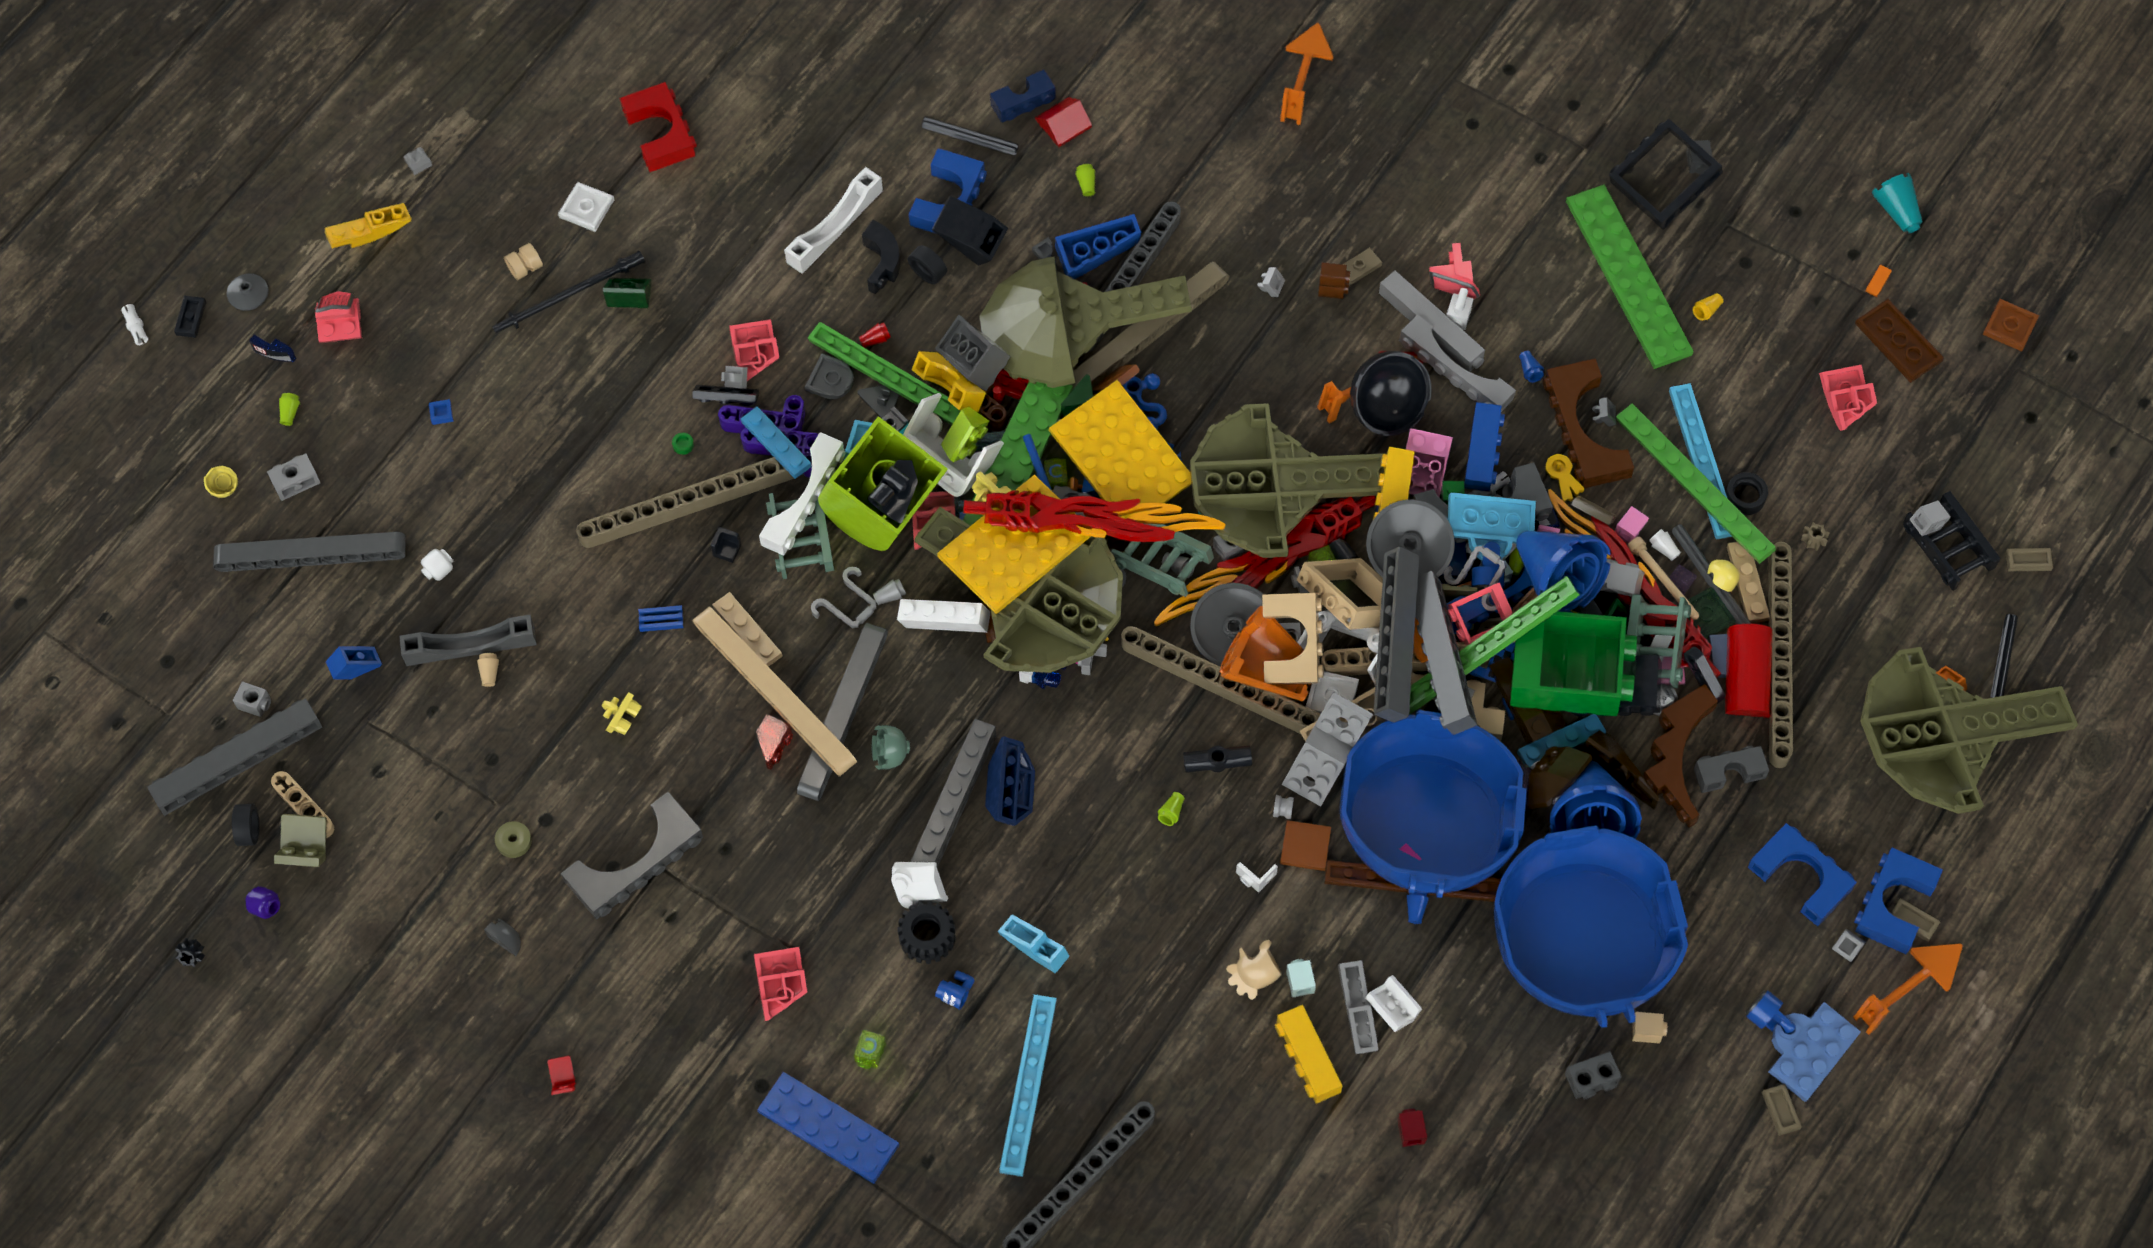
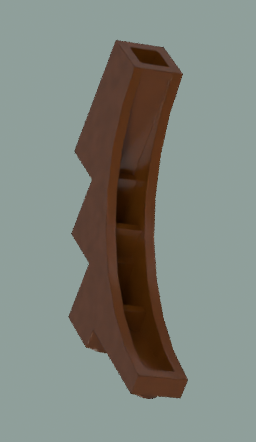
[1643,684,1718,828]

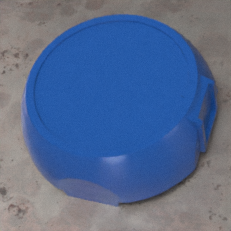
[1340,710,1527,898]
[1494,826,1688,1028]

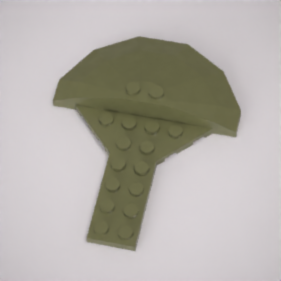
[980,256,1192,388]
[1190,403,1387,558]
[914,507,1123,673]
[1860,647,2078,814]

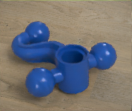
[1123,373,1167,430]

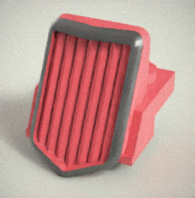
[1429,243,1480,300]
[315,291,362,343]

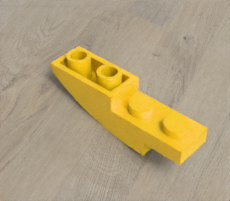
[325,203,411,248]

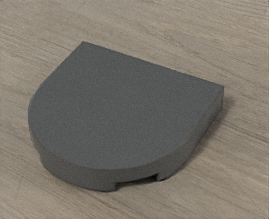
[805,353,854,399]

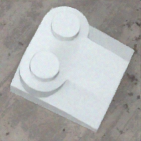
[891,862,948,909]

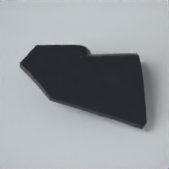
[868,460,918,524]

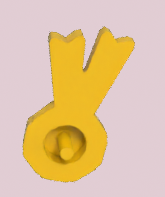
[1545,454,1584,502]

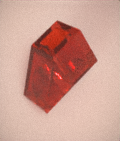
[756,714,793,770]

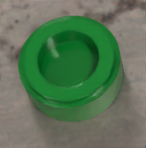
[672,433,694,455]

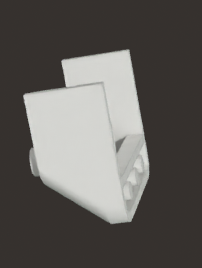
[903,393,1004,497]
[1297,610,1379,684]

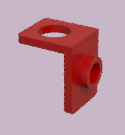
[548,1055,576,1095]

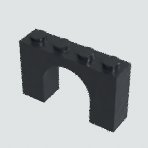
[1571,655,1662,717]

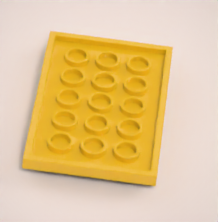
[1049,380,1192,519]
[937,474,1091,614]

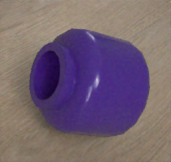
[246,886,280,919]

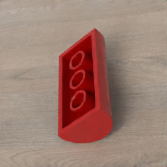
[1725,624,1773,718]

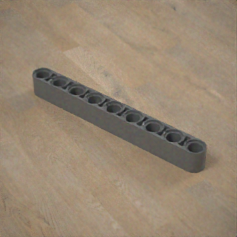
[1088,202,1181,352]
[213,532,406,572]
[797,623,888,801]
[1003,1101,1155,1248]

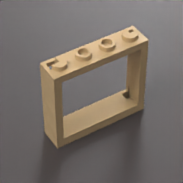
[1297,558,1383,630]

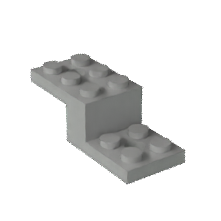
[1282,692,1373,806]

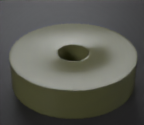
[495,821,532,858]

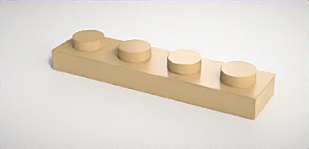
[1727,542,1770,623]
[712,592,783,667]

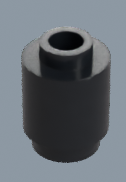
[1328,538,1359,560]

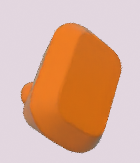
[1068,477,1082,492]

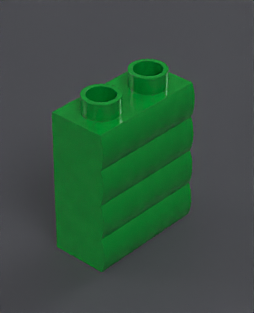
[1510,608,1637,716]

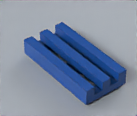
[638,605,683,632]

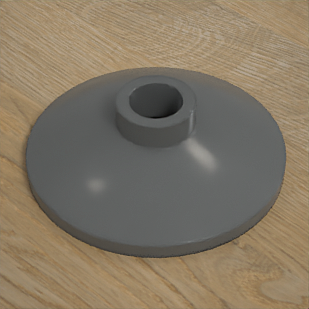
[227,274,269,311]

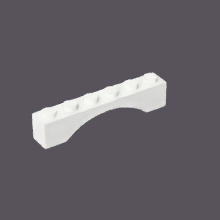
[784,167,883,274]
[759,432,846,555]

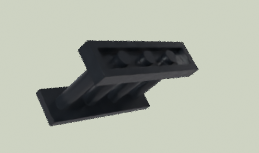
[1903,491,2001,591]

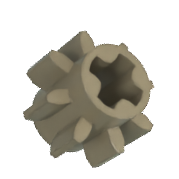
[1801,522,1830,551]

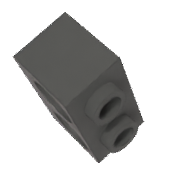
[1565,1052,1622,1099]

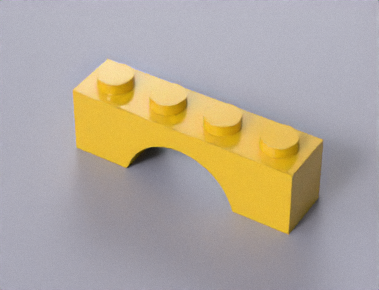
[912,351,986,412]

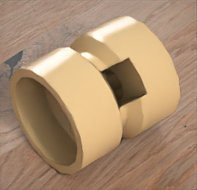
[504,243,543,280]

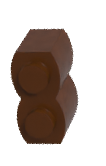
[1318,262,1350,299]

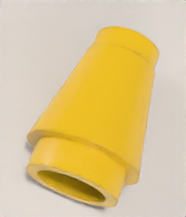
[1693,293,1723,320]

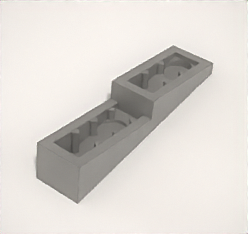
[1338,960,1379,1054]

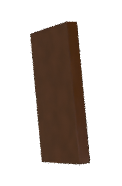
[1855,299,1944,383]

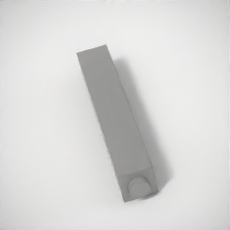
[1379,271,1485,372]

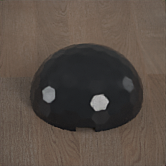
[1350,351,1432,436]

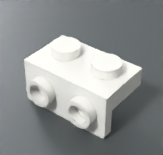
[1366,975,1422,1032]

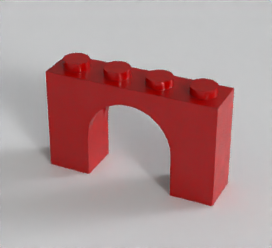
[620,82,697,172]

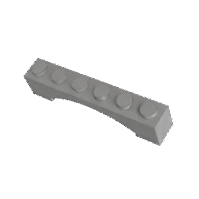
[1399,315,1516,412]

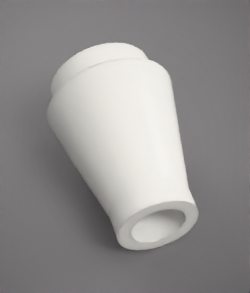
[1649,529,1681,561]

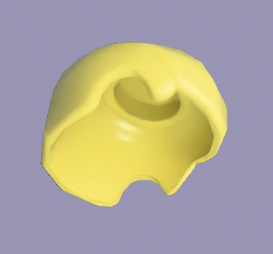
[204,465,238,498]
[1707,560,1740,592]

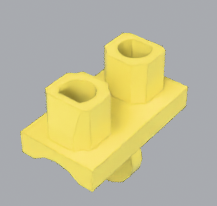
[972,471,1011,502]
[602,692,642,735]

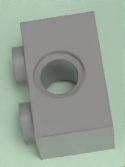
[267,454,320,501]

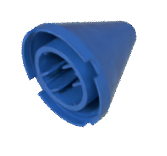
[1516,531,1611,613]
[1550,761,1642,839]

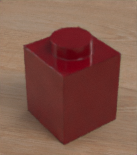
[1397,1108,1427,1147]

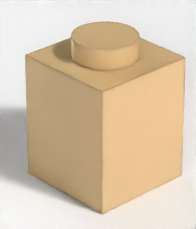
[1632,1012,1667,1043]

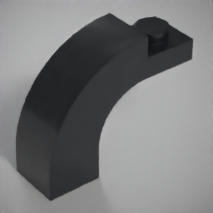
[862,220,900,295]

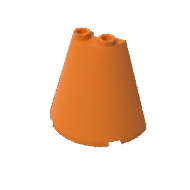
[1220,606,1311,702]

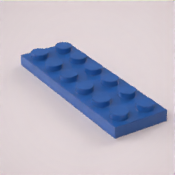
[757,1072,899,1184]

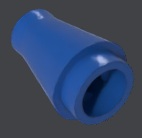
[1519,351,1544,383]
[1407,891,1429,924]

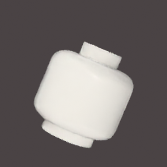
[421,549,454,581]

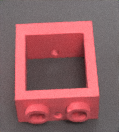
[1447,583,1513,645]

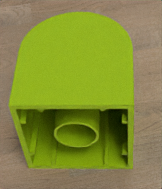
[818,416,948,551]

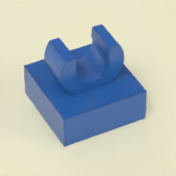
[429,399,454,425]

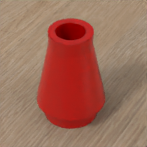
[859,322,891,348]

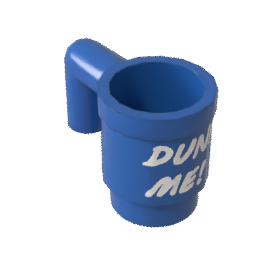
[935,970,975,1010]

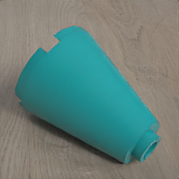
[1872,173,1922,233]

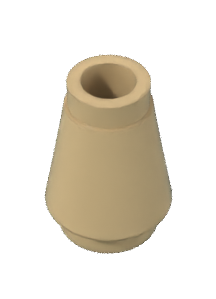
[477,653,499,687]

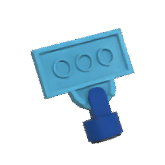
[1448,493,1536,591]

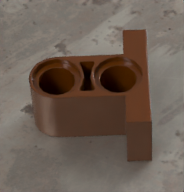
[976,385,1007,432]

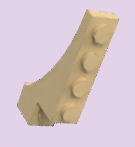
[1411,672,1505,742]

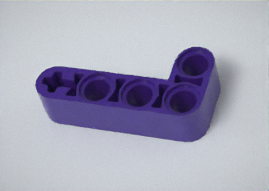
[718,395,805,434]
[740,428,819,478]

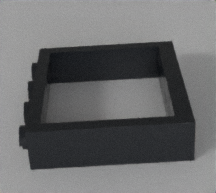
[1609,119,1723,230]

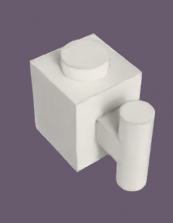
[1447,288,1474,330]

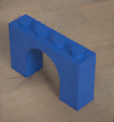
[909,148,987,233]
[1748,823,1857,927]
[1854,848,1943,954]

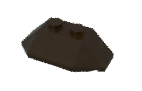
[1528,746,1593,809]

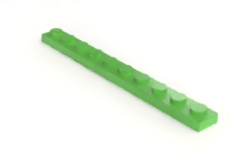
[808,322,960,425]
[1616,404,1776,564]
[1409,576,1580,715]

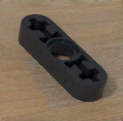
[1684,646,1725,704]

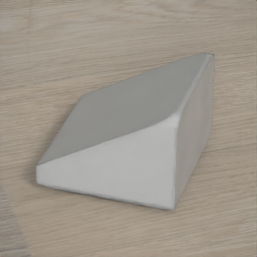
[1832,929,1866,962]

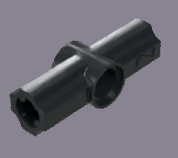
[1183,745,1252,773]

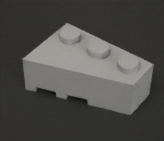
[1600,559,1644,597]

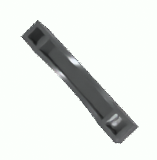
[400,615,537,666]

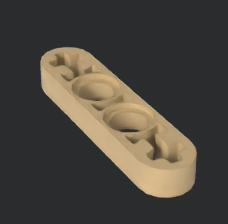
[271,771,334,838]

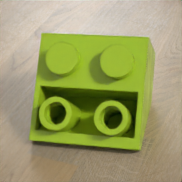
[941,407,989,462]

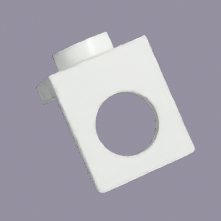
[1236,862,1278,892]

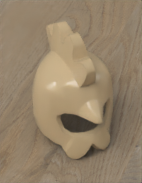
[1226,940,1282,999]

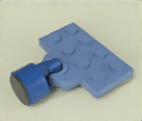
[1746,990,1861,1102]

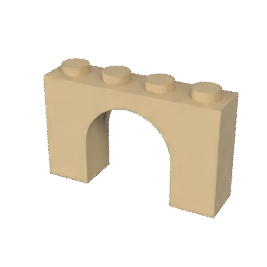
[1262,593,1324,685]

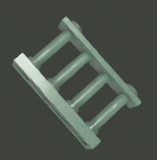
[766,493,834,579]
[1111,523,1214,597]
[1623,594,1691,688]

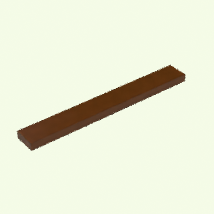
[1324,860,1501,902]

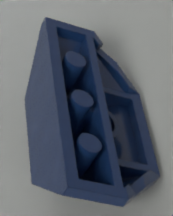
[985,736,1035,826]

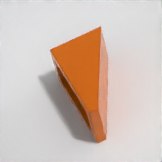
[1865,264,1892,297]
[1936,665,1967,691]

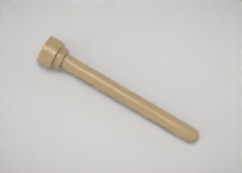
[1627,536,1699,620]

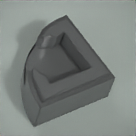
[1032,237,1053,259]

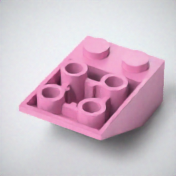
[1406,428,1453,497]

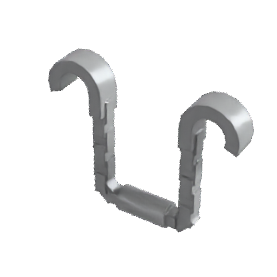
[1444,545,1507,611]
[811,567,876,628]

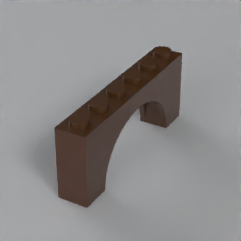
[1543,358,1634,488]

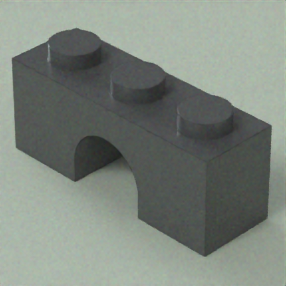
[1694,746,1769,793]

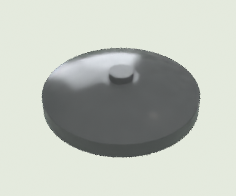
[1366,499,1455,577]
[1190,583,1278,667]

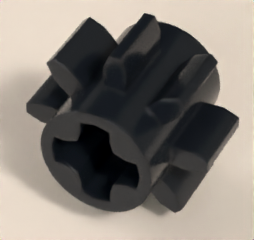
[175,938,205,967]

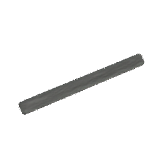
[1672,524,1752,625]

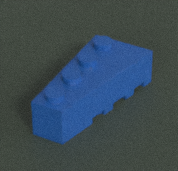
[1055,214,1141,279]
[1464,402,1505,492]

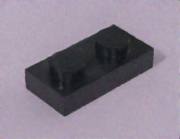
[174,296,206,338]

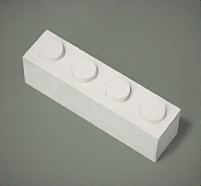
[897,599,991,632]

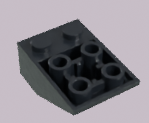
[931,196,1008,266]

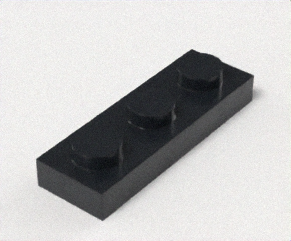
[693,385,759,406]

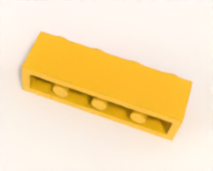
[1373,447,1415,520]
[1275,1005,1342,1103]

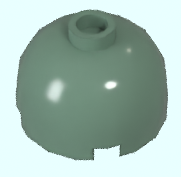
[872,725,910,770]

